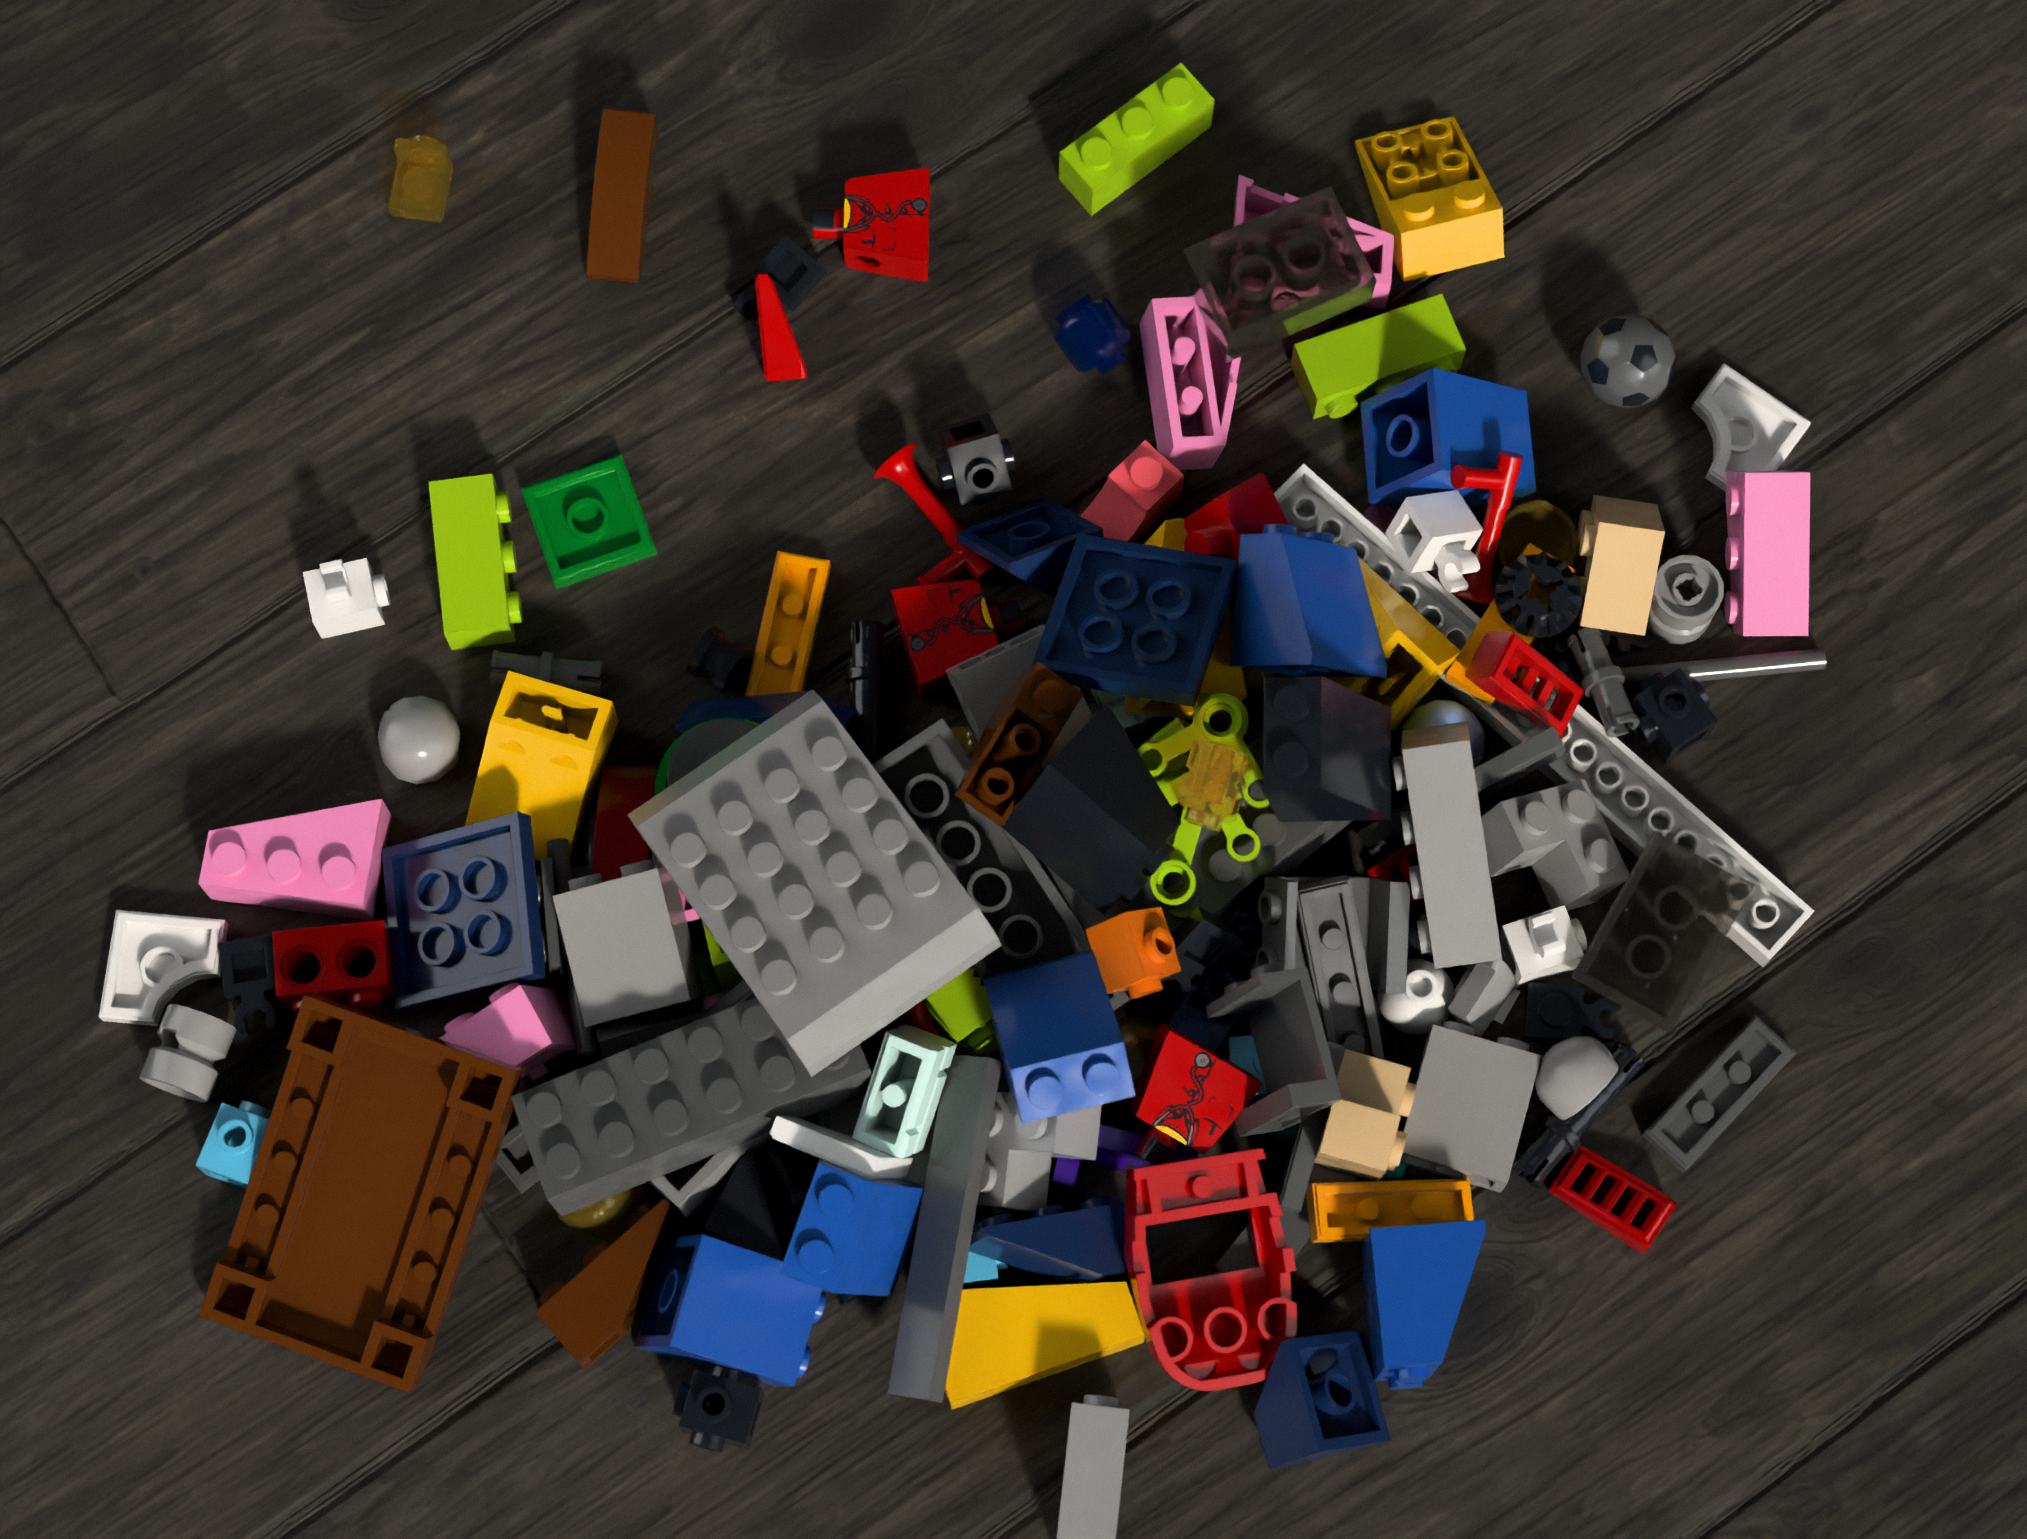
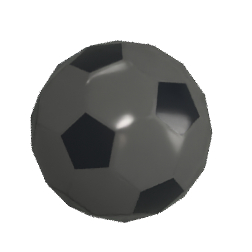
[1581,313,1675,408]

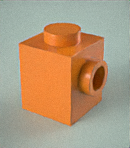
[1085,907,1182,999]

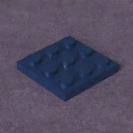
[1031,534,1238,707]
[382,812,546,1011]

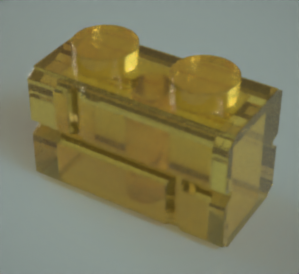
[1176,738,1253,832]

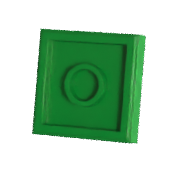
[521,454,657,590]

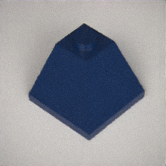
[956,498,1104,598]
[1254,1330,1391,1469]

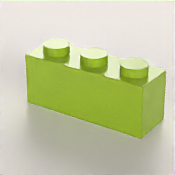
[1059,63,1214,216]
[1290,294,1466,419]
[428,473,523,650]

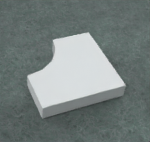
[1691,363,1811,492]
[99,910,229,1026]
[770,1115,913,1179]

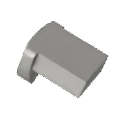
[1448,960,1515,1038]

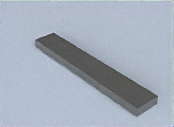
[887,1055,1002,1403]

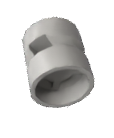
[1647,555,1724,645]
[139,1004,237,1103]

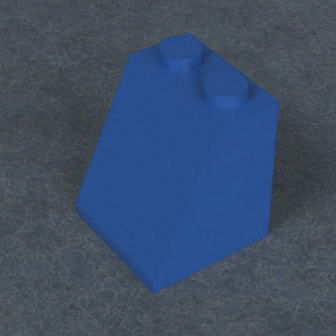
[1360,368,1536,507]
[1230,524,1387,679]
[982,950,1136,1124]
[779,1158,924,1297]
[1360,1220,1486,1390]
[634,1234,826,1386]

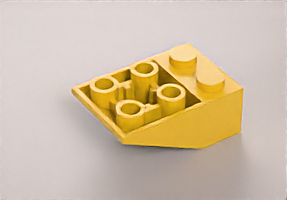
[1355,116,1504,282]
[1328,542,1461,731]
[465,671,619,862]

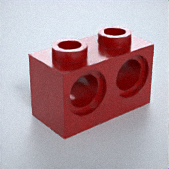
[272,920,394,1014]

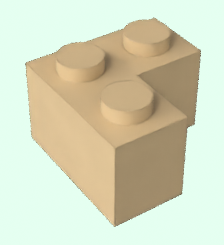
[1575,495,1665,636]
[1314,1049,1417,1181]

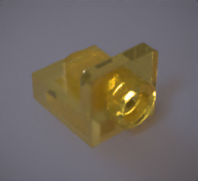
[388,135,453,223]

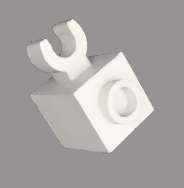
[1385,490,1483,593]
[303,558,390,639]
[1499,905,1587,989]

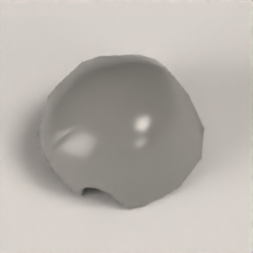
[378,696,460,784]
[1535,1036,1619,1120]

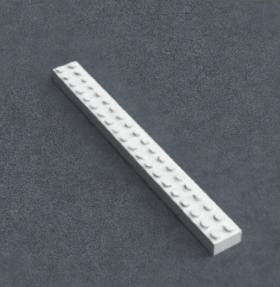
[1274,464,1814,967]

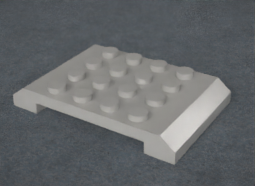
[627,689,1001,1077]

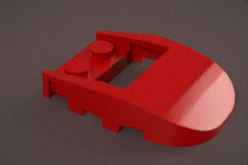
[1124,1148,1297,1391]

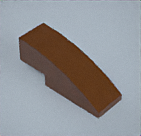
[586,109,659,284]

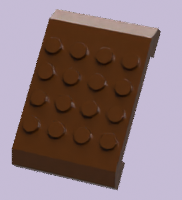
[199,993,522,1393]

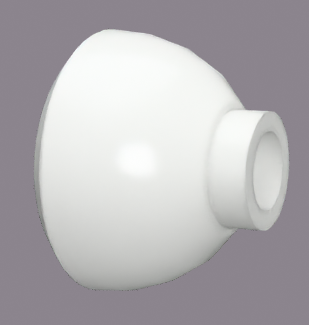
[1377,958,1455,1035]

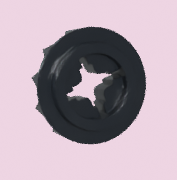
[1494,551,1583,638]

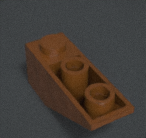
[955,661,1083,827]
[535,1198,675,1370]

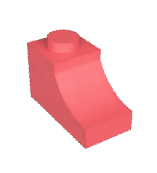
[1080,440,1184,543]

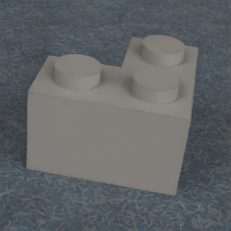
[1482,779,1631,911]
[977,1092,1102,1213]

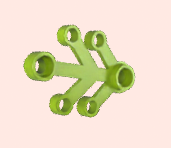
[1137,693,1270,906]

